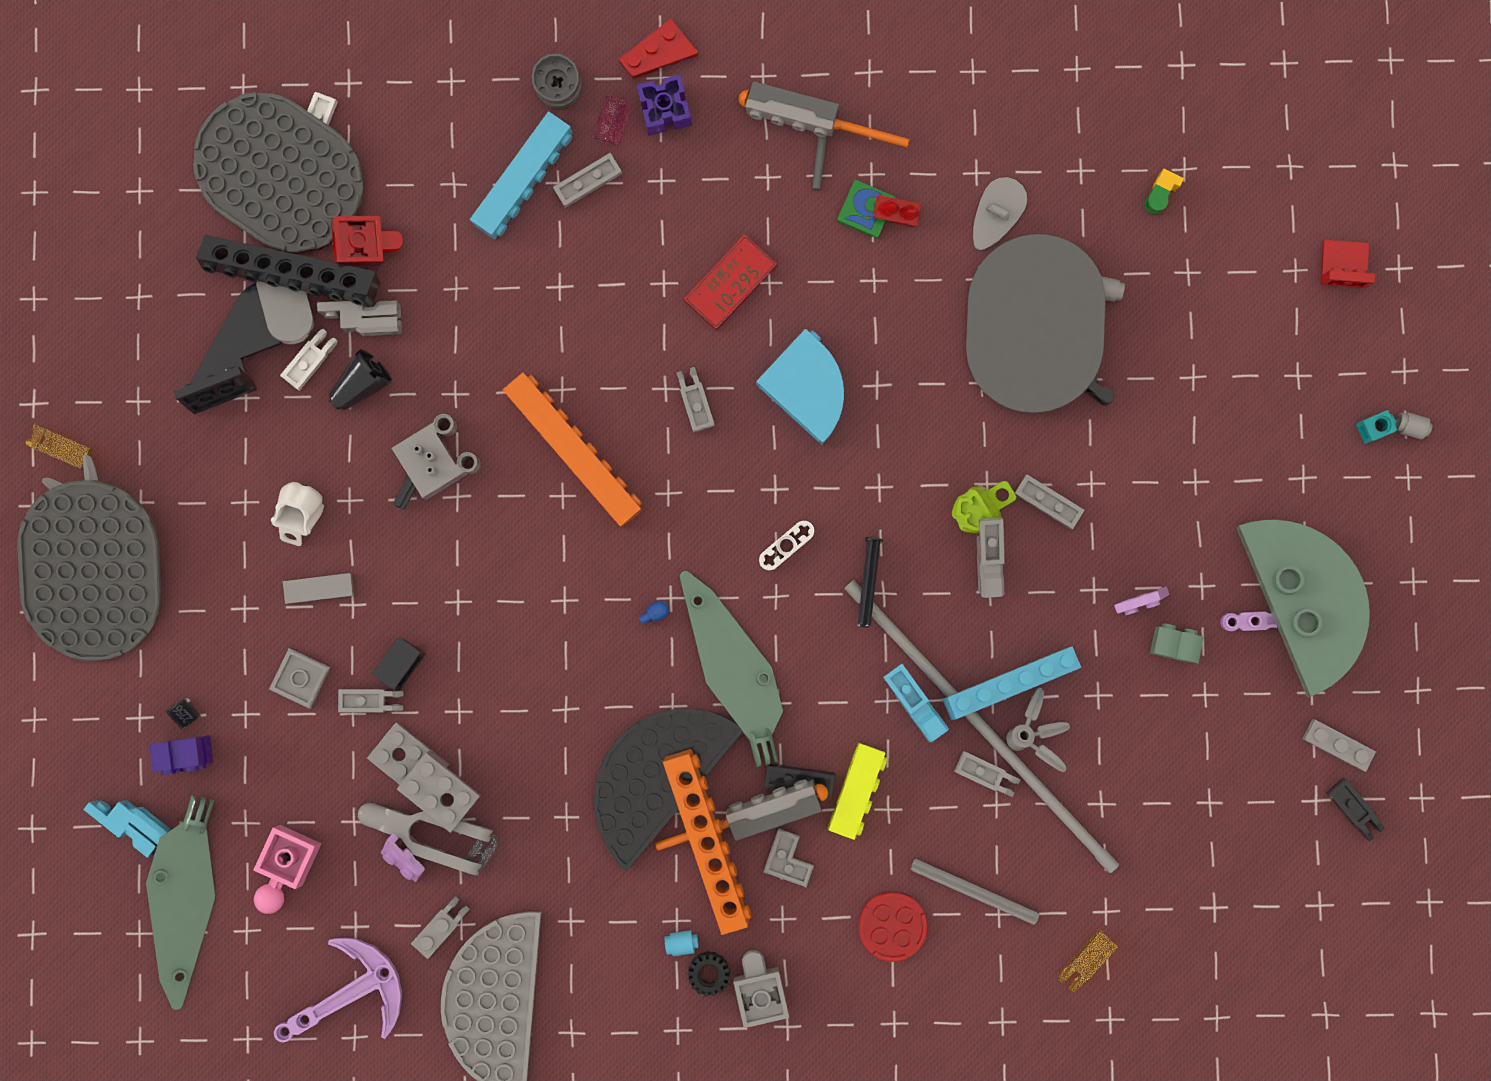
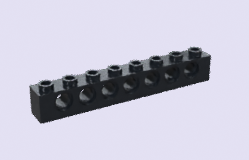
[196,235,380,306]

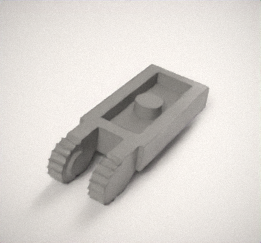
[676,367,715,433]
[338,689,403,712]
[954,751,1020,797]
[411,896,470,959]

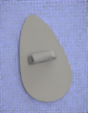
[973,177,1027,251]

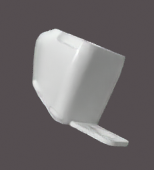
[271,482,324,546]

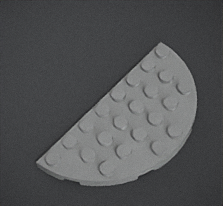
[441,911,542,1081]

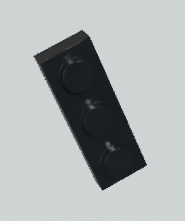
[764,763,835,797]

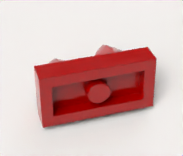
[873,195,921,227]

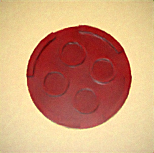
[858,891,927,962]

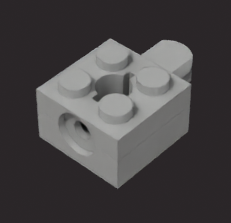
[734,950,789,1028]

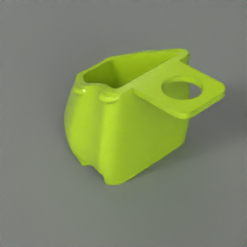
[952,481,1016,533]

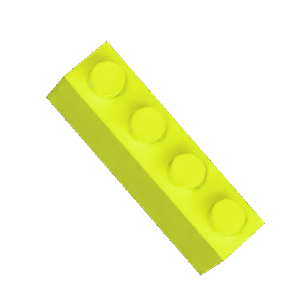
[828,742,888,840]

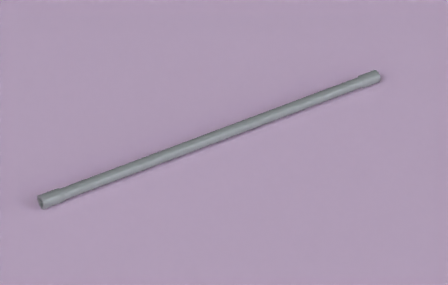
[844,580,1119,873]

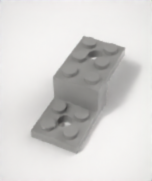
[367,722,481,833]

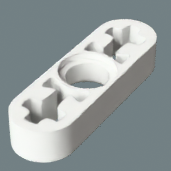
[759,521,814,571]

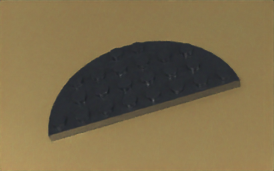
[594,708,743,871]

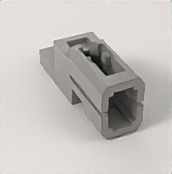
[317,301,402,336]
[977,517,1004,598]

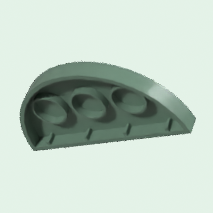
[1236,520,1370,698]

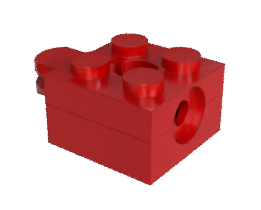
[331,216,403,266]

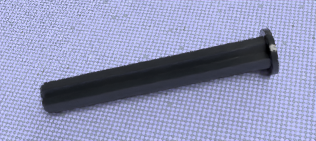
[858,537,883,628]

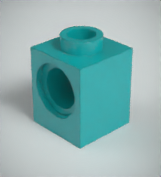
[1355,410,1397,444]

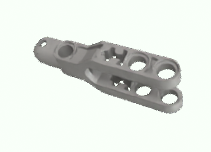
[358,803,493,875]

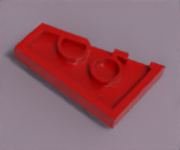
[619,19,699,79]

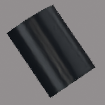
[372,637,426,691]

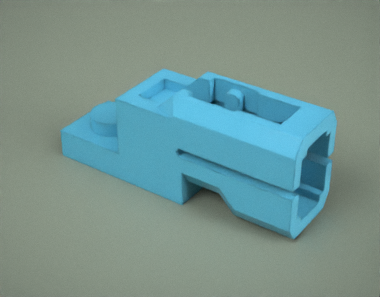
[883,664,949,742]
[83,800,172,858]

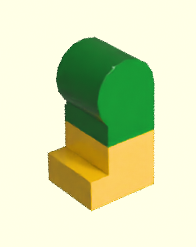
[1145,169,1184,215]

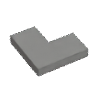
[763,828,814,887]

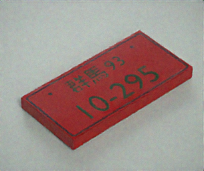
[684,234,777,330]

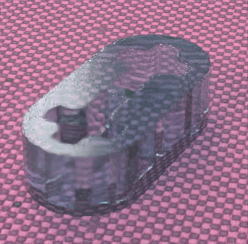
[465,833,499,872]

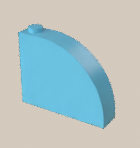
[756,329,844,445]

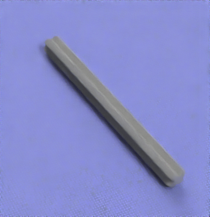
[911,859,1039,925]

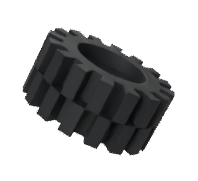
[688,951,730,997]

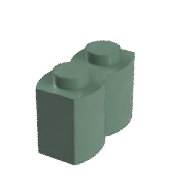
[1150,623,1204,664]

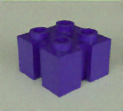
[637,74,692,136]
[149,735,213,776]

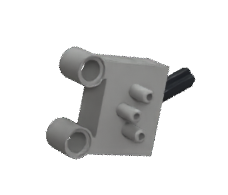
[392,414,481,510]

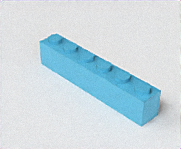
[470,111,573,240]
[942,647,1081,720]

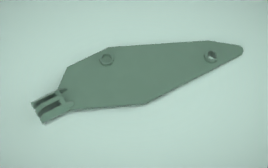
[680,571,783,768]
[146,795,215,1010]

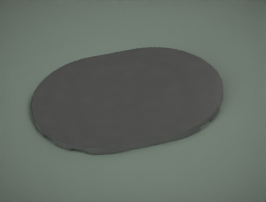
[193,92,364,253]
[966,234,1105,414]
[17,480,162,661]

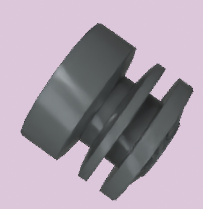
[532,54,582,110]

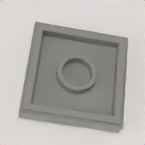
[269,648,331,709]

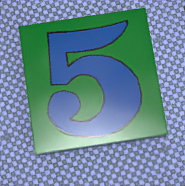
[837,180,896,239]

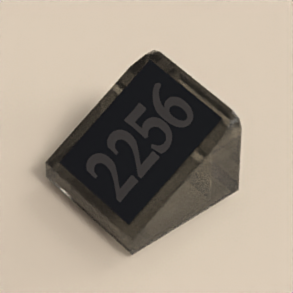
[165,698,201,729]

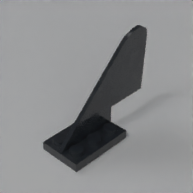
[174,283,283,414]

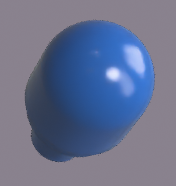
[638,601,669,625]

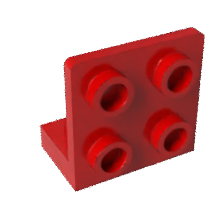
[1320,240,1375,288]

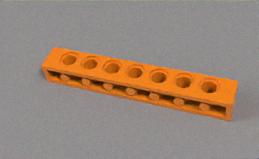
[663,749,752,935]

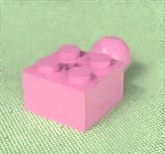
[254,825,322,914]

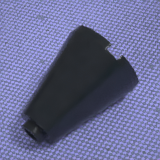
[329,349,392,410]

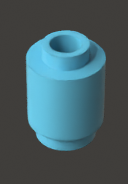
[665,930,699,956]

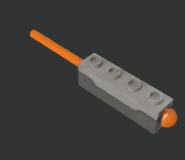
[739,81,910,148]
[655,779,828,851]

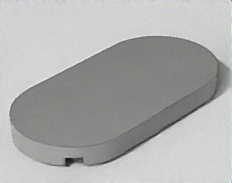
[256,266,314,344]

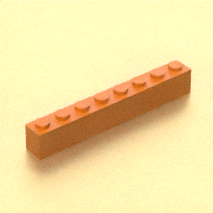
[502,372,642,528]

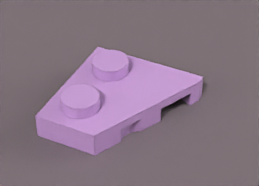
[1114,586,1169,615]
[381,833,425,882]

